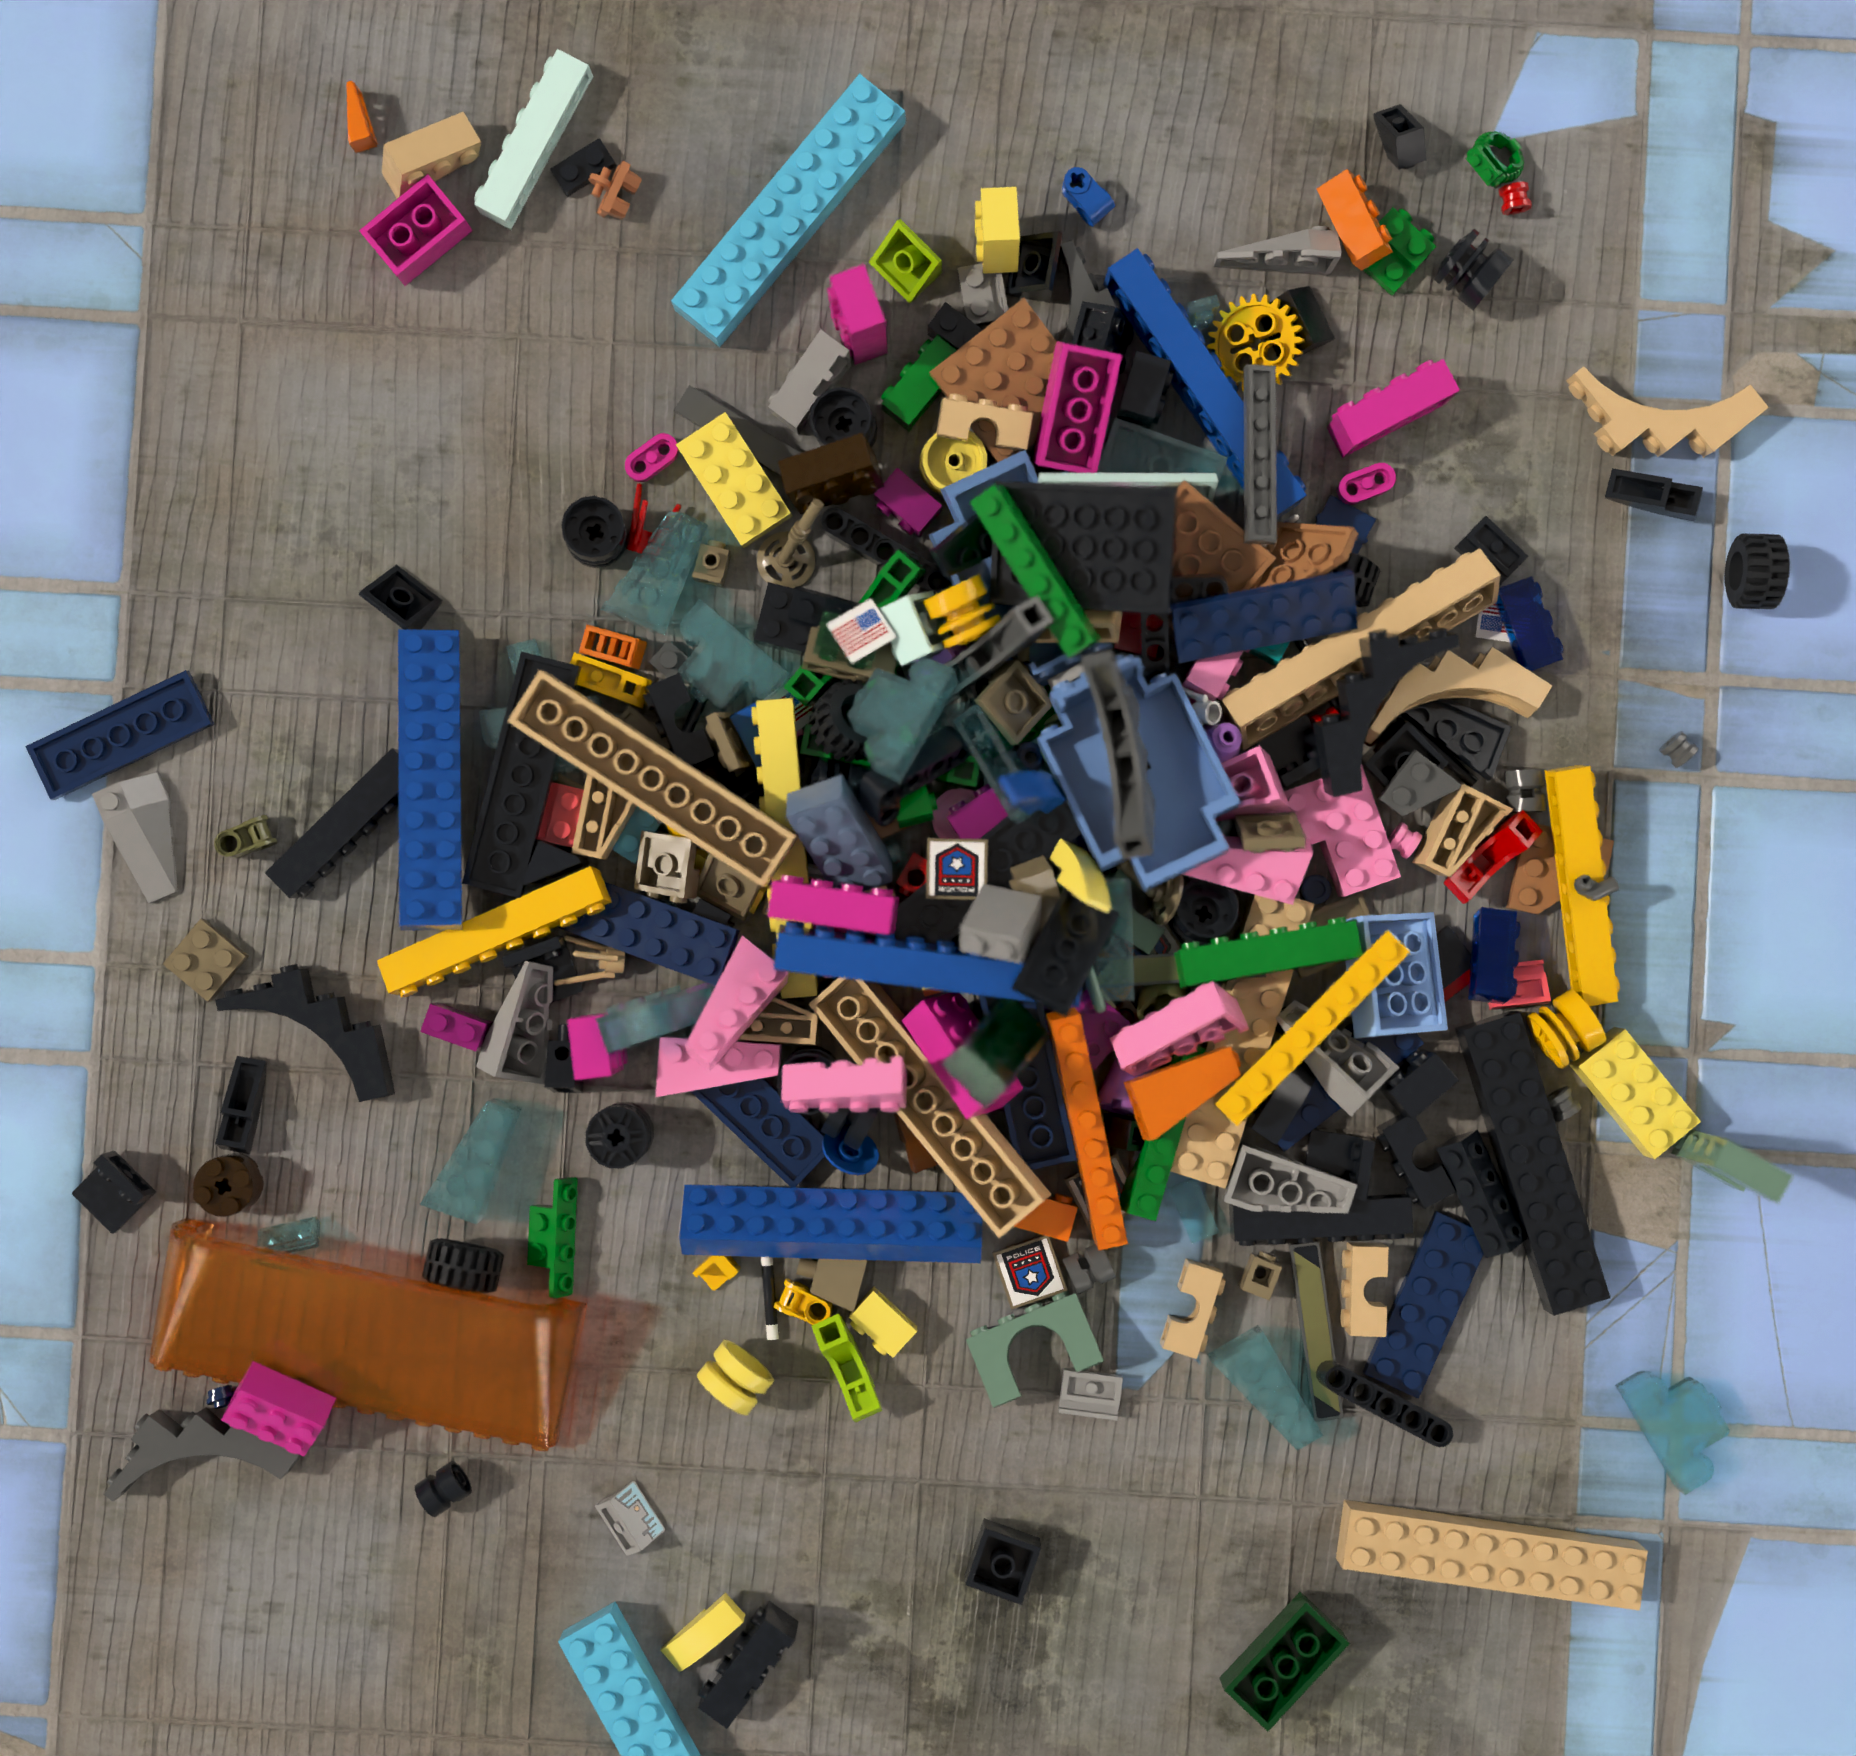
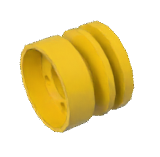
[922,574,1001,648]
[1526,989,1607,1069]

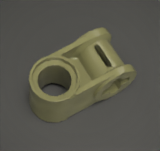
[214,815,278,858]

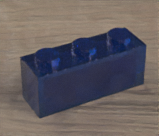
[1495,576,1564,671]
[1468,907,1520,1004]

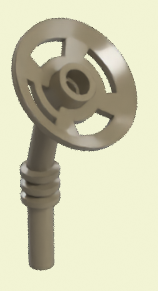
[757,499,824,589]
[1116,860,1183,925]

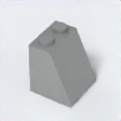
[960,884,1041,963]

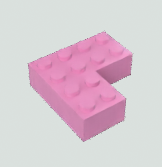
[1260,765,1401,897]

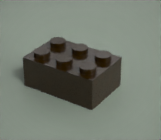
[777,432,884,514]

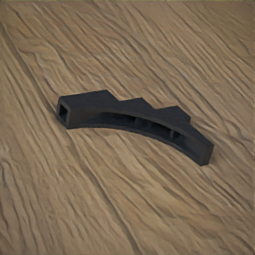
[1313,628,1460,797]
[215,964,395,1102]

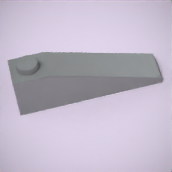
[1213,226,1341,275]
[92,772,178,903]
[476,961,553,1084]
[1276,1000,1399,1116]
[1223,1141,1358,1213]

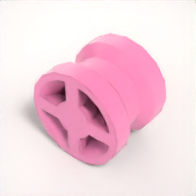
[1388,822,1423,859]

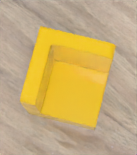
[693,1255,741,1291]

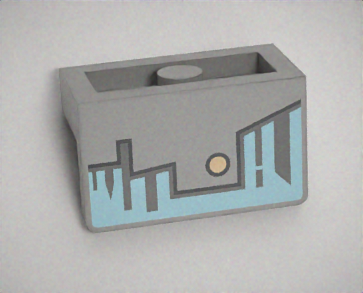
[595,1481,665,1556]

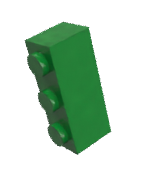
[881,335,957,431]

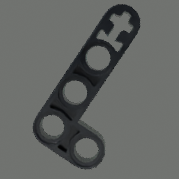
[860,726,972,827]

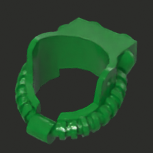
[1465,131,1524,189]

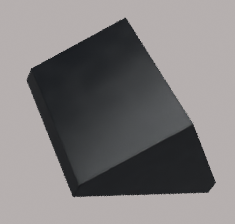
[1005,231,1062,303]
[1260,286,1335,359]
[359,564,443,630]
[522,840,590,886]

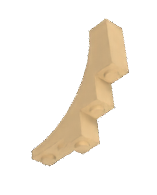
[1566,366,1769,458]
[1365,647,1552,744]

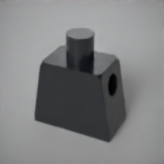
[544,1024,584,1093]

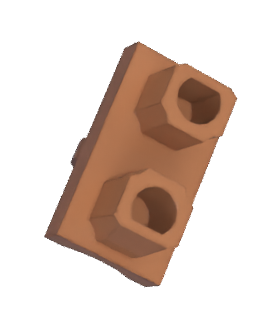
[588,161,642,220]

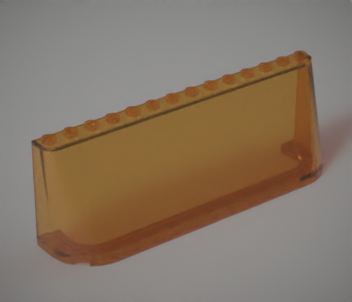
[149,1218,588,1451]

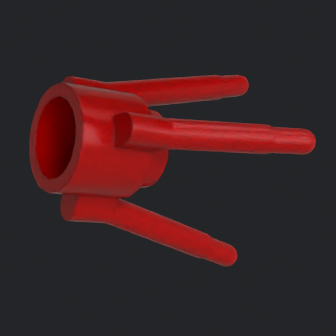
[626,483,681,556]

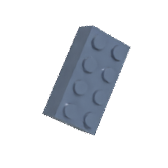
[786,774,892,891]

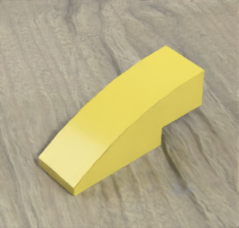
[1049,838,1111,913]
[660,1593,745,1672]

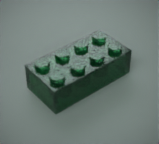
[941,998,1051,1109]

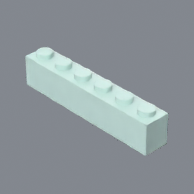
[474,49,593,230]

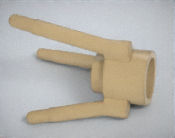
[554,935,625,986]

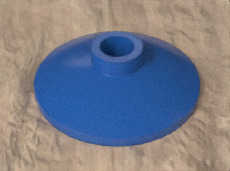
[822,1126,879,1175]

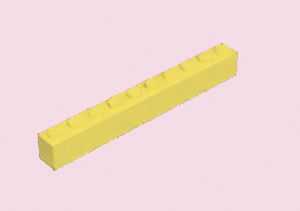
[751,697,818,999]

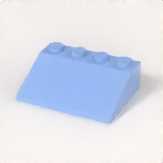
[1345,912,1448,1039]

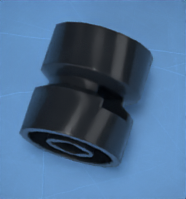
[415,1461,472,1517]

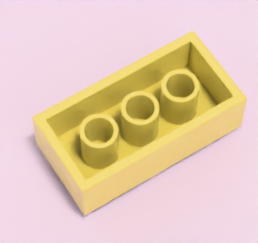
[676,412,793,548]
[1569,1027,1701,1159]

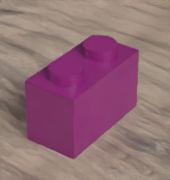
[874,468,942,538]
[946,784,1014,839]
[420,1002,493,1052]

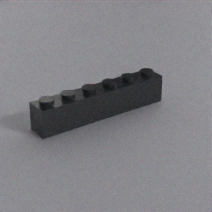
[265,748,399,899]
[1229,1194,1413,1246]

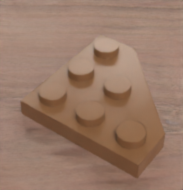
[1250,522,1358,589]
[1506,824,1614,914]

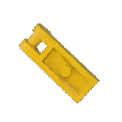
[570,652,653,709]

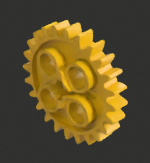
[1207,294,1305,391]

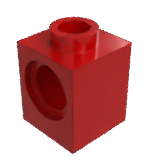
[896,852,927,897]

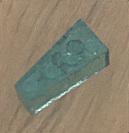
[1207,1325,1323,1451]

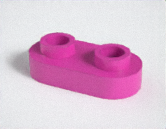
[625,433,679,482]
[1337,463,1396,505]

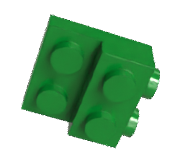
[1363,207,1436,296]

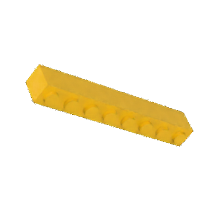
[1544,765,1620,1006]
[376,866,612,998]
[1215,930,1410,1126]

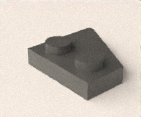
[1377,750,1462,816]

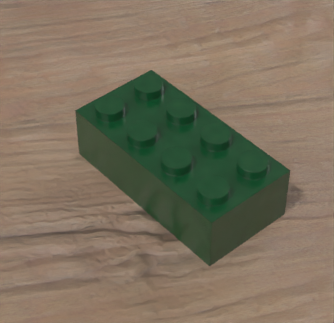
[1219,1591,1350,1732]

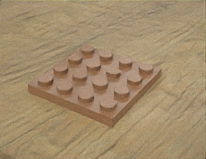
[929,298,1056,463]
[1154,479,1276,630]

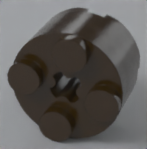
[193,1153,264,1217]

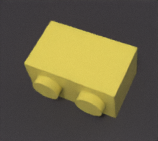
[849,1286,917,1358]

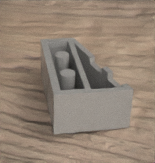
[768,329,851,434]

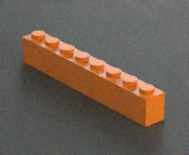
[1046,1007,1128,1251]

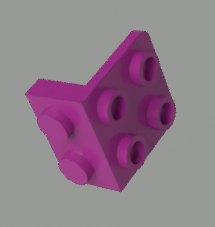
[1048,989,1131,1070]

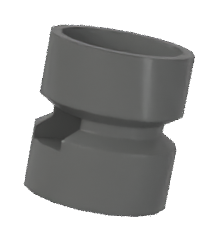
[1505,769,1547,813]
[1062,1244,1116,1295]

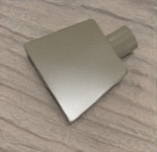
[796,1258,867,1312]

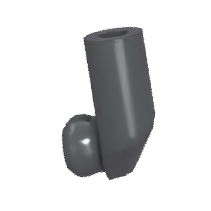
[1574,875,1619,901]

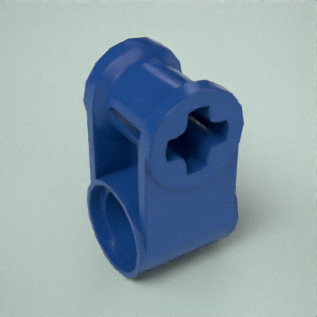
[1062,167,1115,227]

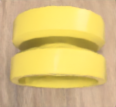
[919,431,987,496]
[697,1340,774,1415]

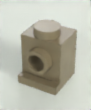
[692,540,731,588]
[1238,1250,1282,1301]

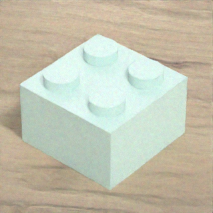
[879,591,951,666]

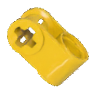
[774,1278,833,1325]

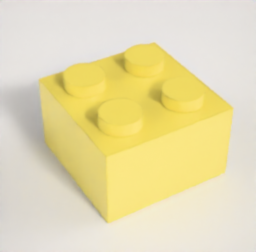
[975,187,1020,274]

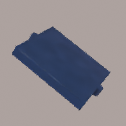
[1315,495,1376,554]

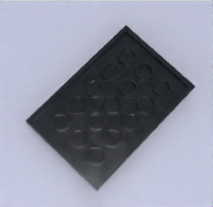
[989,481,1178,614]

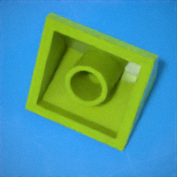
[869,219,942,303]

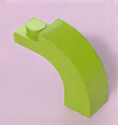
[811,1313,883,1423]

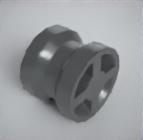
[1659,731,1699,768]
[1547,1086,1582,1122]

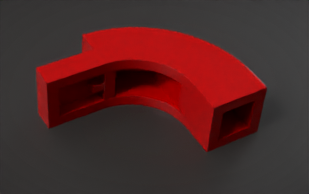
[1443,810,1543,904]

